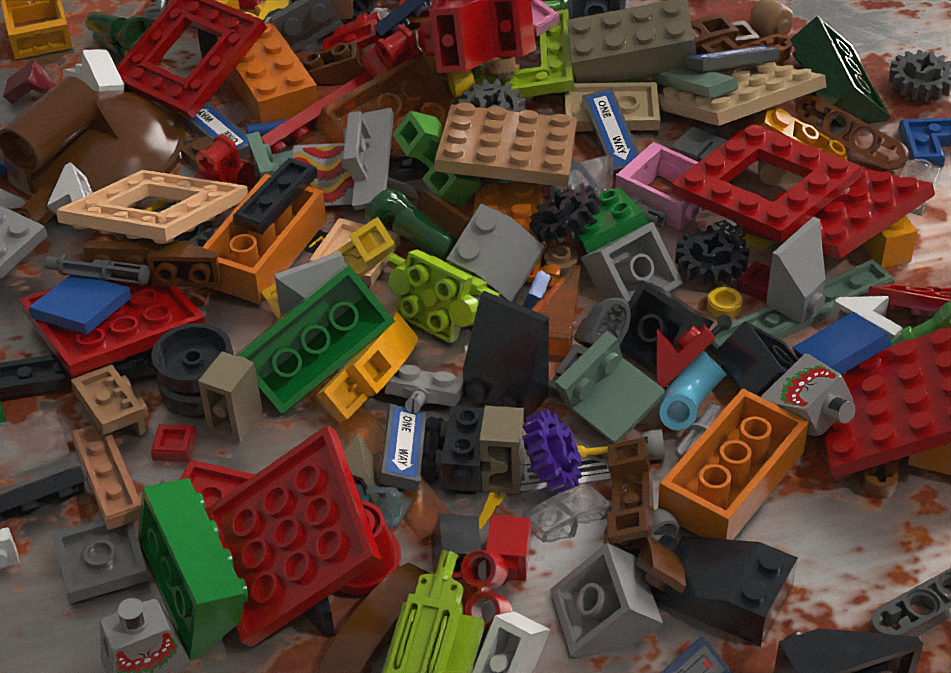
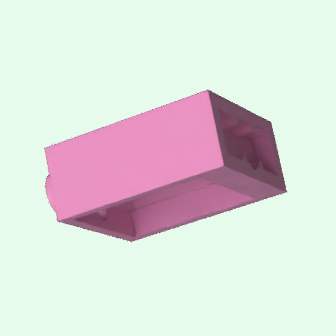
[616,142,704,231]

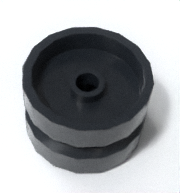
[151,323,234,416]

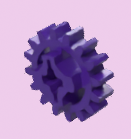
[522,409,582,494]

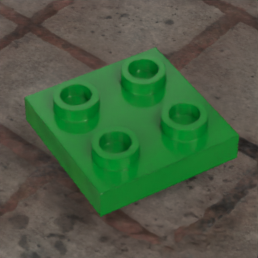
[574,187,648,253]

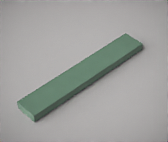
[707,259,895,364]

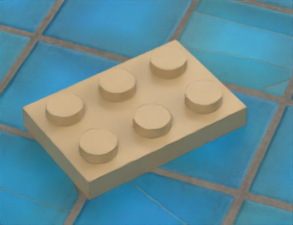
[565,82,660,132]

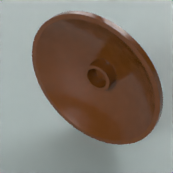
[0,76,186,200]

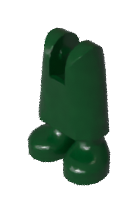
[85,11,150,58]
[365,188,458,262]

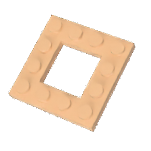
[56,170,248,244]

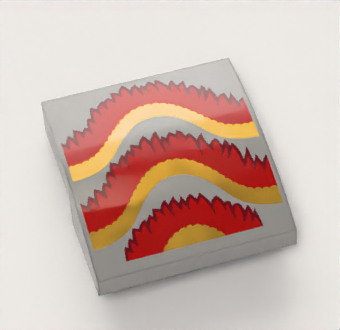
[293,143,354,207]

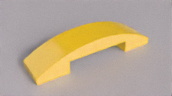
[262,217,396,319]

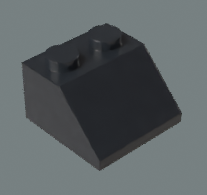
[620,280,714,375]
[715,321,798,397]

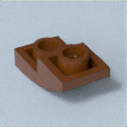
[629,536,686,593]

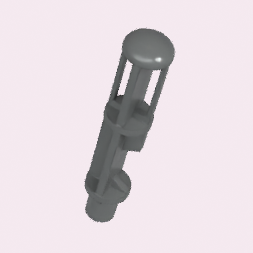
[44,254,150,286]

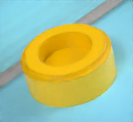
[707,287,743,319]

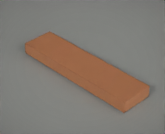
[70,424,141,530]

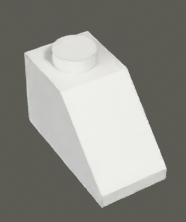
[472,612,550,673]

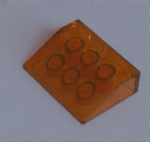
[315,54,458,171]

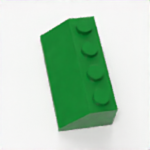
[235,265,395,414]
[138,478,248,660]

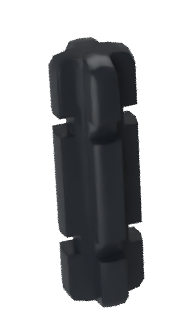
[420,416,445,482]

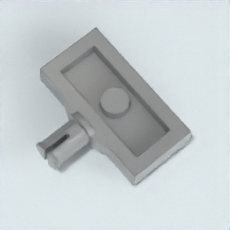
[385,365,464,413]

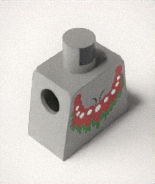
[761,353,856,436]
[100,598,190,673]

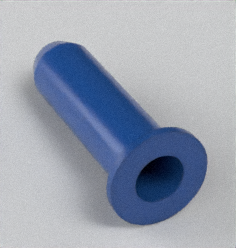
[245,120,287,136]

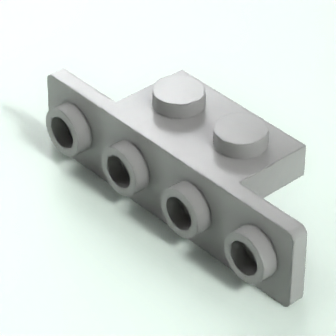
[340,108,394,210]

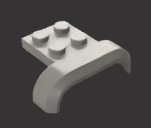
[0,188,48,278]

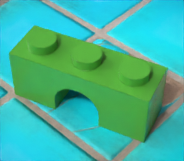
[392,111,482,206]

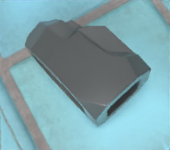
[573,298,631,349]

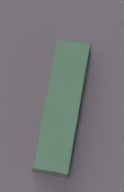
[652,68,738,99]

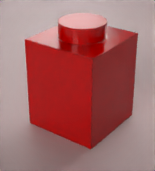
[486,515,531,581]

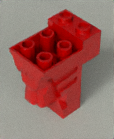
[417,0,536,73]

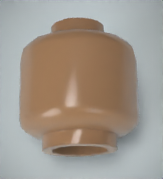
[750,0,793,38]

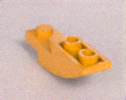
[316,311,419,423]

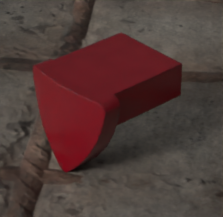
[3,60,55,104]
[736,260,771,305]

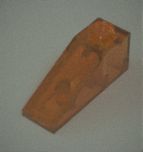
[531,264,581,363]

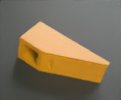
[752,106,849,160]

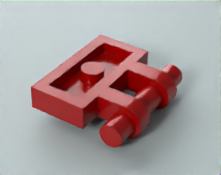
[323,11,381,50]

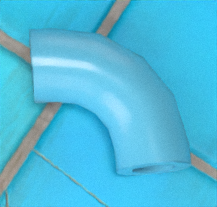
[659,351,727,431]

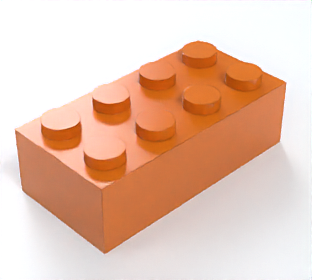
[217,22,318,124]
[203,174,326,304]
[658,388,809,540]

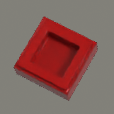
[151,424,197,462]

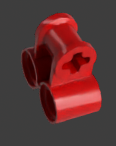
[359,25,423,85]
[194,134,254,187]
[452,550,512,630]

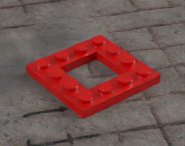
[116,0,268,119]
[671,123,862,242]

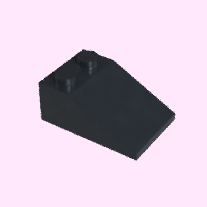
[463,291,549,423]
[650,536,798,647]
[774,628,923,673]

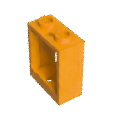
[1,0,73,60]

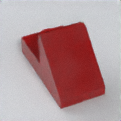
[656,323,715,389]

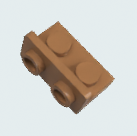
[71,364,149,436]

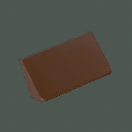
[416,188,471,239]

